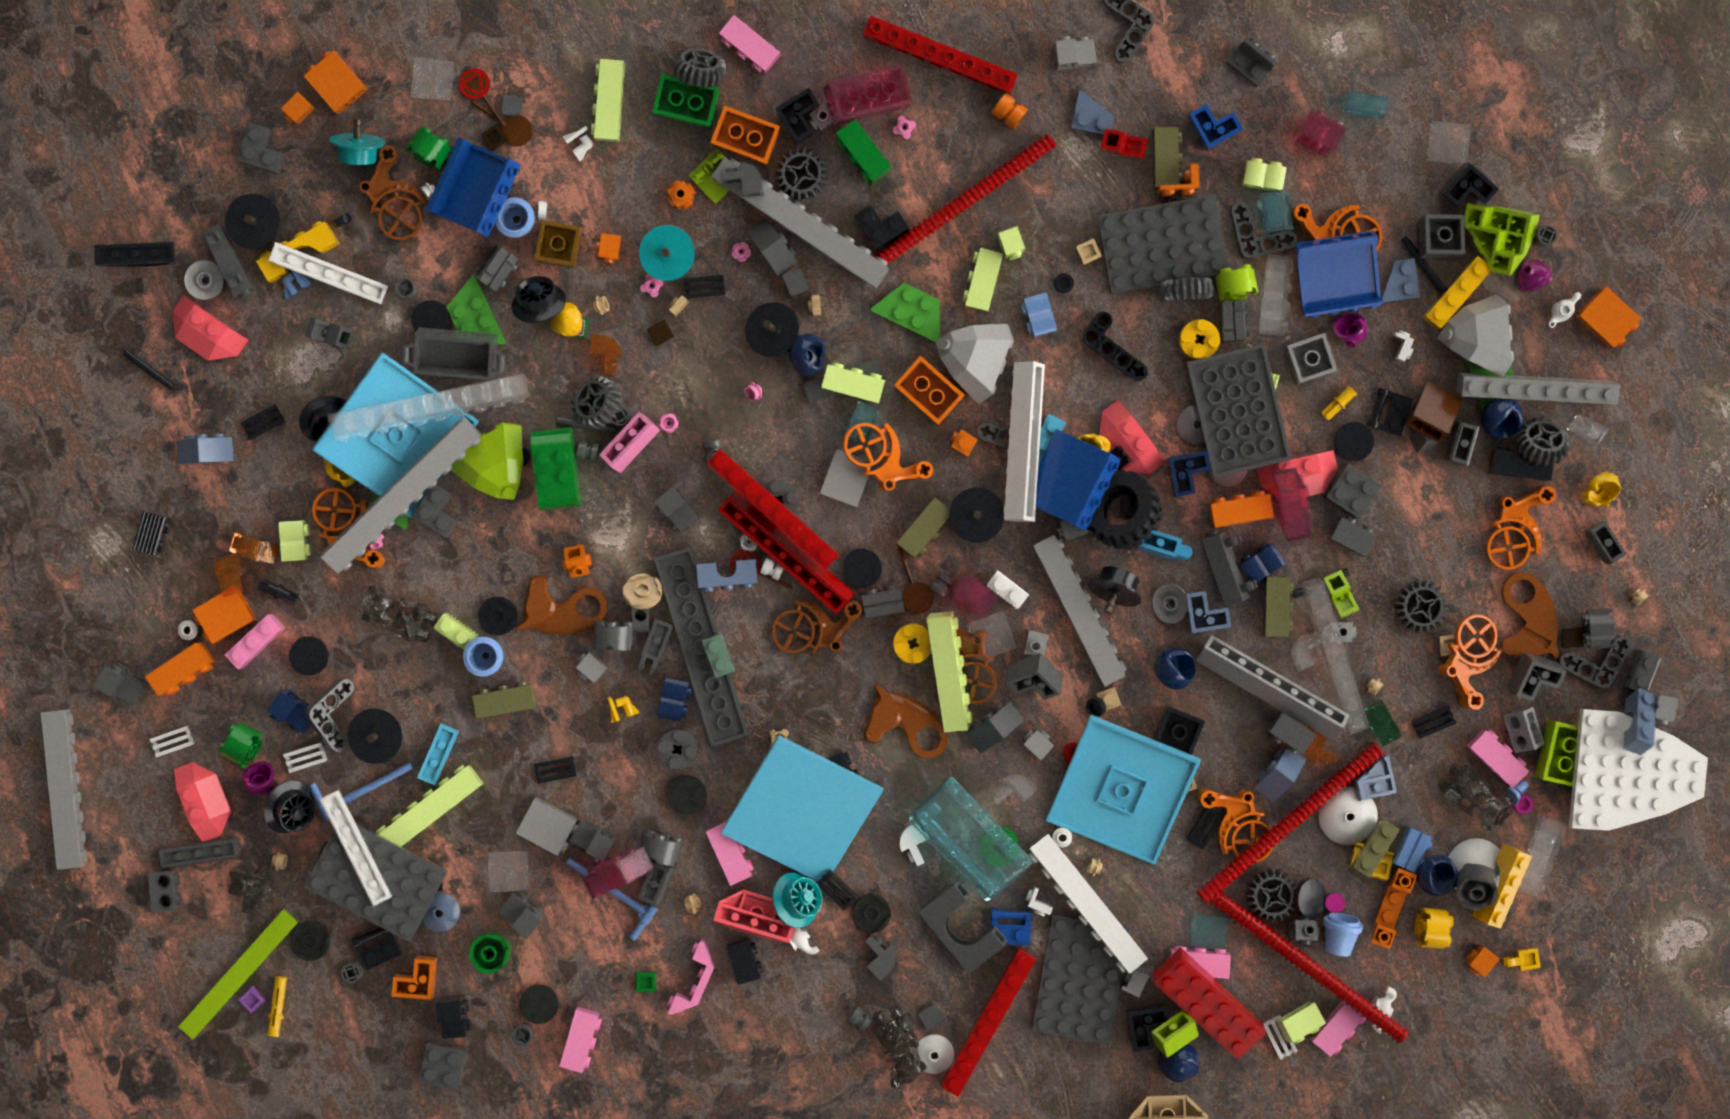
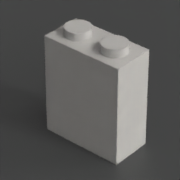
[820,447,873,507]
[516,797,578,856]

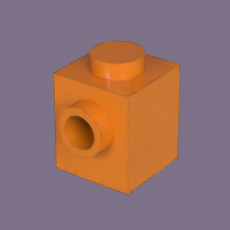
[281,92,315,125]
[595,233,622,264]
[950,430,978,457]
[1466,944,1500,977]

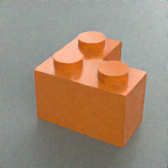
[391,955,438,1000]

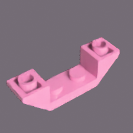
[666,939,715,1015]

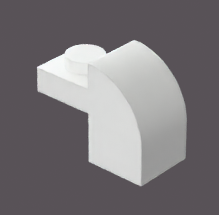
[900,819,930,866]

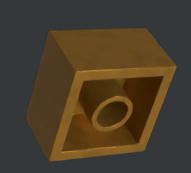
[535,220,583,268]

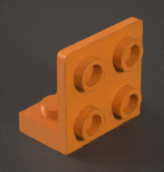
[1156,164,1200,197]

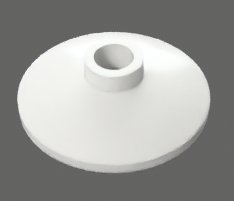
[915,1034,954,1074]

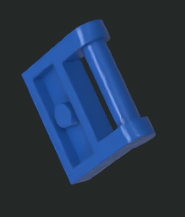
[991,908,1032,945]

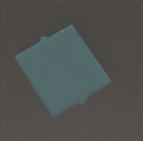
[1190,913,1229,949]

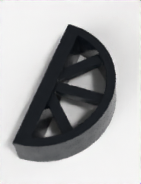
[94,242,175,267]

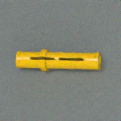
[267,976,288,1037]

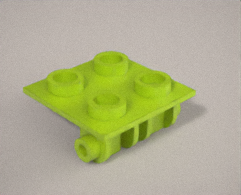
[688,149,729,204]

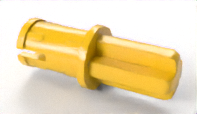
[1321,386,1357,420]

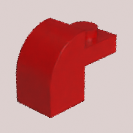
[1101,128,1148,159]

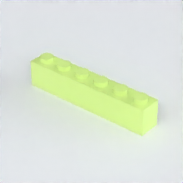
[927,611,973,732]
[375,765,484,847]

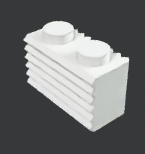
[986,570,1029,609]

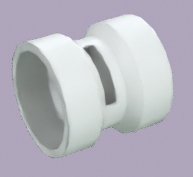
[760,555,784,581]

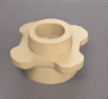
[769,729,789,747]
[684,893,701,914]

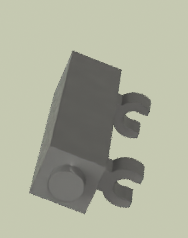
[202,224,256,299]
[1202,530,1258,607]

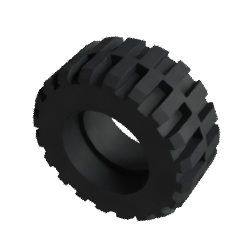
[1087,470,1162,549]

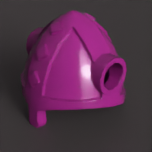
[1518,259,1552,292]
[1333,313,1368,348]
[242,761,274,796]

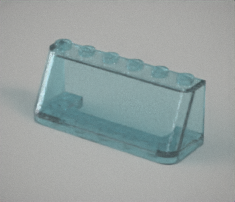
[910,776,1033,901]

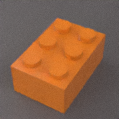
[710,105,781,166]
[894,356,965,425]
[1207,491,1274,528]
[145,642,217,697]

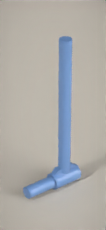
[308,762,413,822]
[566,857,658,941]

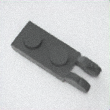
[637,618,674,676]

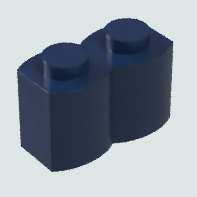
[1239,542,1286,582]
[657,677,692,721]

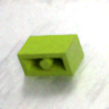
[1152,1010,1199,1058]

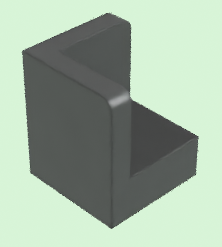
[782,268,810,298]
[1410,430,1439,453]

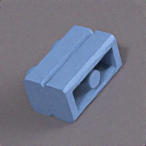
[1392,826,1433,873]

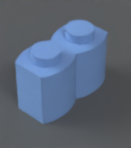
[1021,292,1057,338]

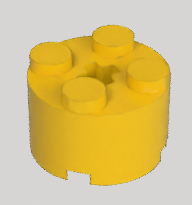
[1178,319,1220,360]
[893,623,932,663]
[1414,907,1454,949]

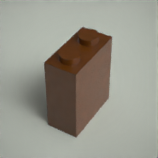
[1405,381,1463,443]

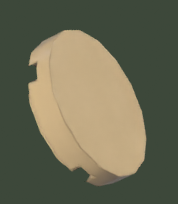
[623,573,662,609]

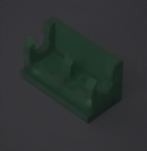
[1363,699,1402,747]

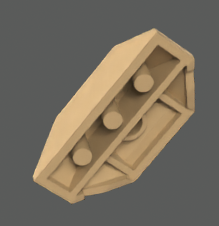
[1128,1094,1208,1119]

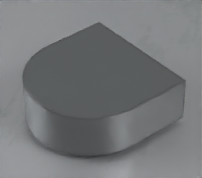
[502,95,523,117]

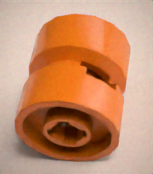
[991,93,1028,130]

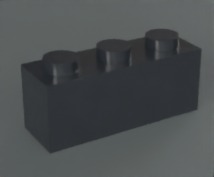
[1488,447,1554,481]

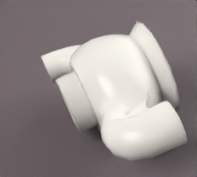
[1548,292,1581,328]
[790,927,820,954]
[1372,986,1397,1034]

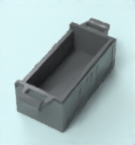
[401,327,505,381]

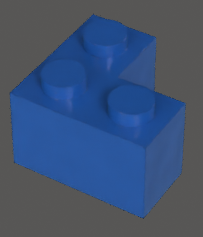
[1187,104,1243,151]

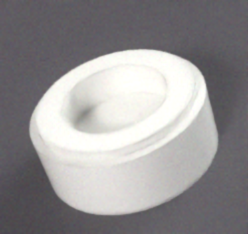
[538,201,547,221]

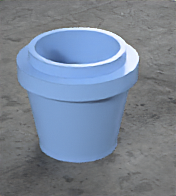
[495,197,535,238]
[463,637,503,677]
[1323,913,1363,956]

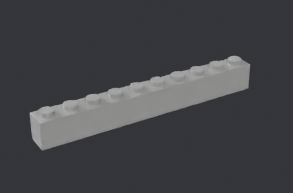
[711,157,889,289]
[321,416,481,573]

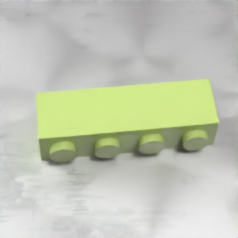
[591,59,625,142]

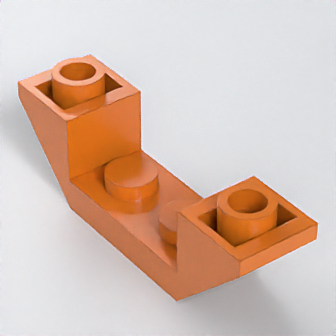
[1371,868,1417,949]

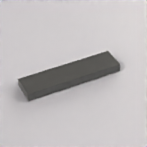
[803,358,884,402]
[158,838,240,869]

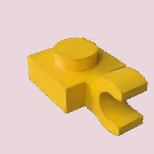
[1503,947,1541,971]

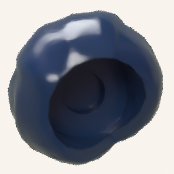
[788,334,825,376]
[1481,398,1523,438]
[1154,647,1196,690]
[1416,855,1459,896]
[1157,1044,1199,1083]

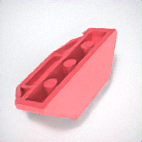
[172,295,249,361]
[1099,400,1165,475]
[1256,450,1338,502]
[174,762,231,842]
[713,889,794,943]

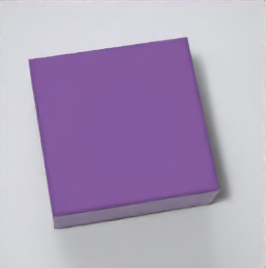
[238,986,267,1014]

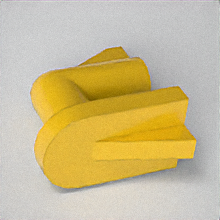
[607,696,639,723]

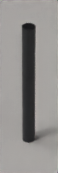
[1401,235,1448,295]

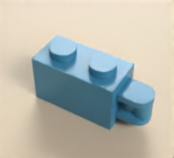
[1136,530,1193,562]

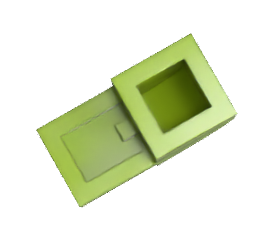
[1323,570,1359,619]

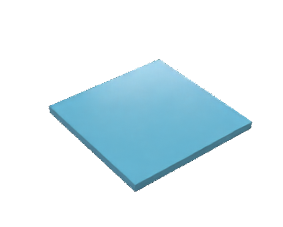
[312,352,479,518]
[1045,714,1201,865]
[721,735,883,884]

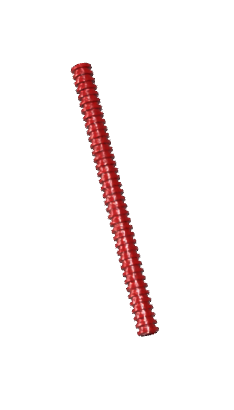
[872,133,1056,266]
[1196,742,1384,904]
[1210,891,1409,1044]

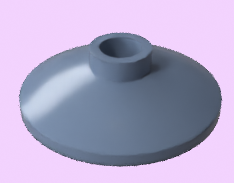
[422,893,460,932]

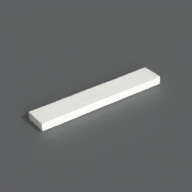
[268,242,388,304]
[320,790,392,906]

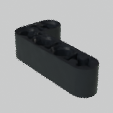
[1081,311,1148,382]

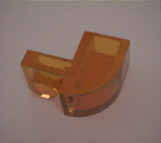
[590,334,623,377]
[229,532,279,564]
[214,554,243,597]
[1303,726,1339,765]

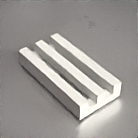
[150,726,194,758]
[283,742,328,773]
[1263,1015,1298,1060]

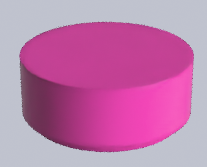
[1512,794,1533,814]
[1325,893,1345,913]

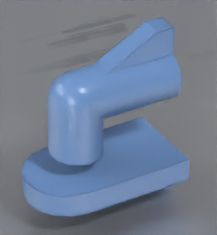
[281,270,312,299]
[1504,780,1529,806]

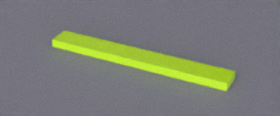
[178,909,298,1040]

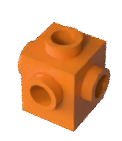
[666,180,696,210]
[562,544,592,578]

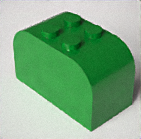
[530,427,583,511]

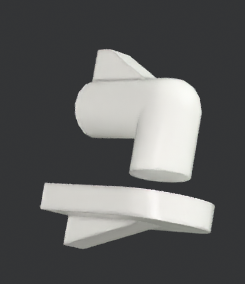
[562,126,593,161]

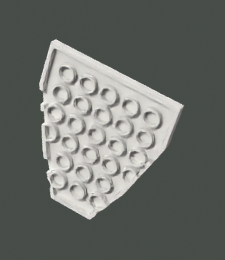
[1569,709,1708,831]

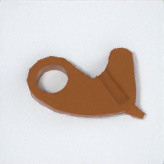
[515,575,608,635]

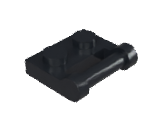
[1367,388,1413,436]
[352,927,403,971]

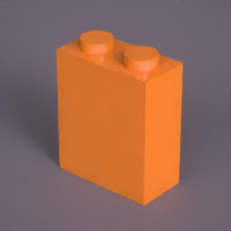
[304,50,368,115]
[1575,286,1642,349]
[193,586,257,644]

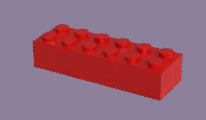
[1152,947,1266,1060]

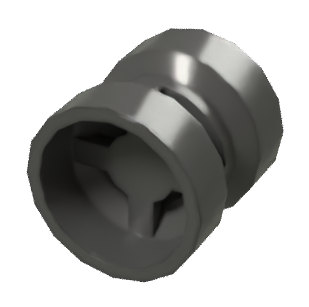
[1534,225,1558,247]
[394,278,417,299]
[611,406,631,426]
[576,440,600,463]
[703,440,723,462]
[929,571,956,598]
[341,961,364,983]
[846,1006,873,1034]
[512,1023,534,1046]

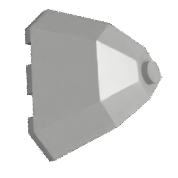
[1437,295,1514,376]
[936,324,1014,403]

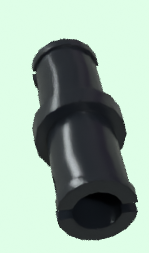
[258,578,299,605]

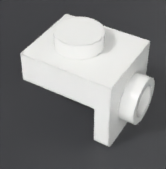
[1391,330,1414,362]
[1025,886,1053,916]

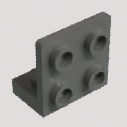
[1226,38,1277,87]

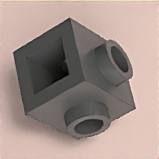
[1287,917,1320,946]

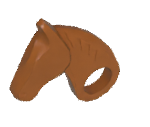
[1501,572,1560,659]
[864,683,948,758]

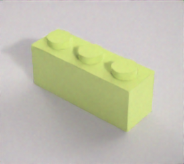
[962,248,1003,313]
[821,362,885,404]

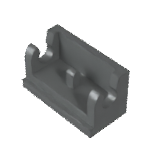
[638,862,675,906]

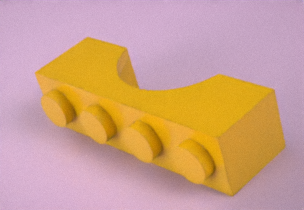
[256,221,340,283]
[1422,256,1491,330]
[1472,844,1532,929]

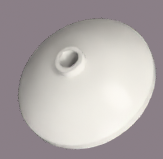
[1318,786,1378,845]
[1448,838,1500,889]

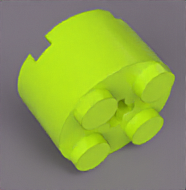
[1215,264,1259,302]

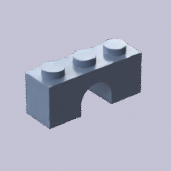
[695,559,758,592]
[1624,688,1656,755]

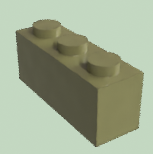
[1153,127,1183,189]
[897,498,950,558]
[1263,577,1294,637]
[472,681,537,719]
[1348,818,1400,882]

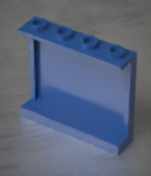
[426,137,521,237]
[1295,231,1384,318]
[1036,429,1121,531]

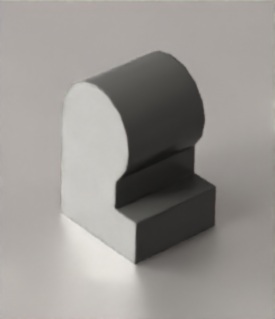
[631,607,650,632]

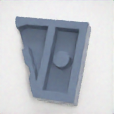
[1071,91,1114,135]
[1381,258,1420,303]
[1354,756,1397,801]

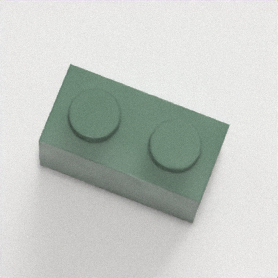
[702,633,735,678]

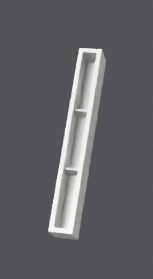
[1003,361,1045,522]
[1028,834,1148,974]

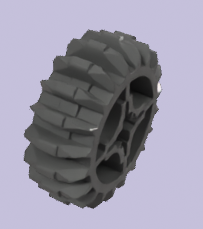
[672,47,726,89]
[775,147,828,201]
[1159,277,1213,302]
[571,375,622,429]
[1516,417,1571,467]
[1395,580,1449,633]
[1246,868,1297,922]

